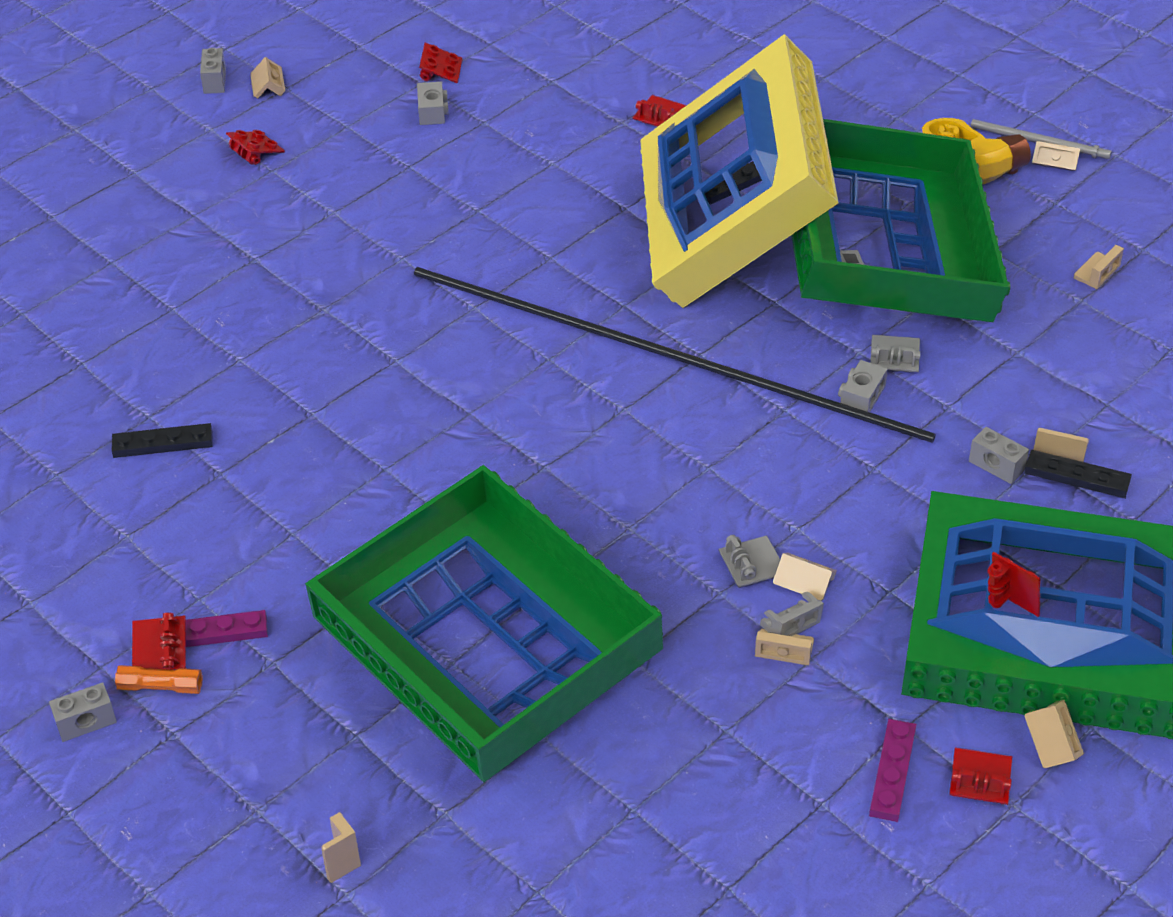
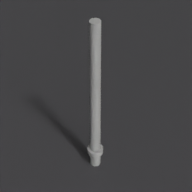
[971,119,1112,159]

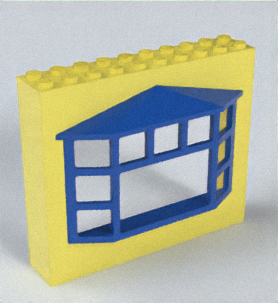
[640,34,838,308]

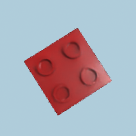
[419,42,462,83]
[633,95,687,127]
[226,130,285,165]
[988,552,1040,617]
[132,612,186,670]
[949,747,1012,805]

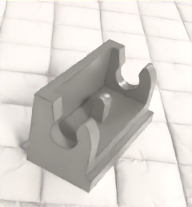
[760,592,824,636]

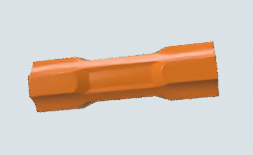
[115,665,203,694]

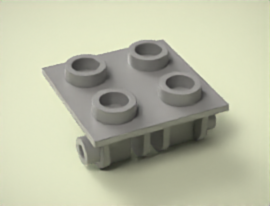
[870,335,920,372]
[718,535,780,588]

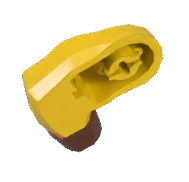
[922,118,1031,185]

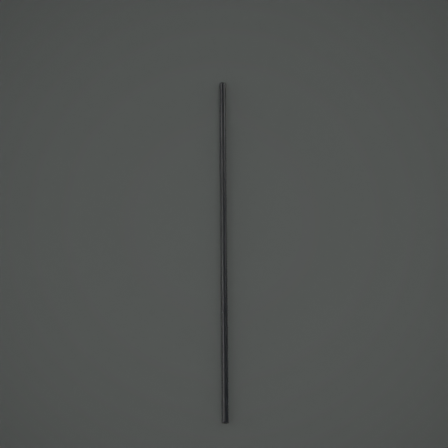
[414,267,936,443]

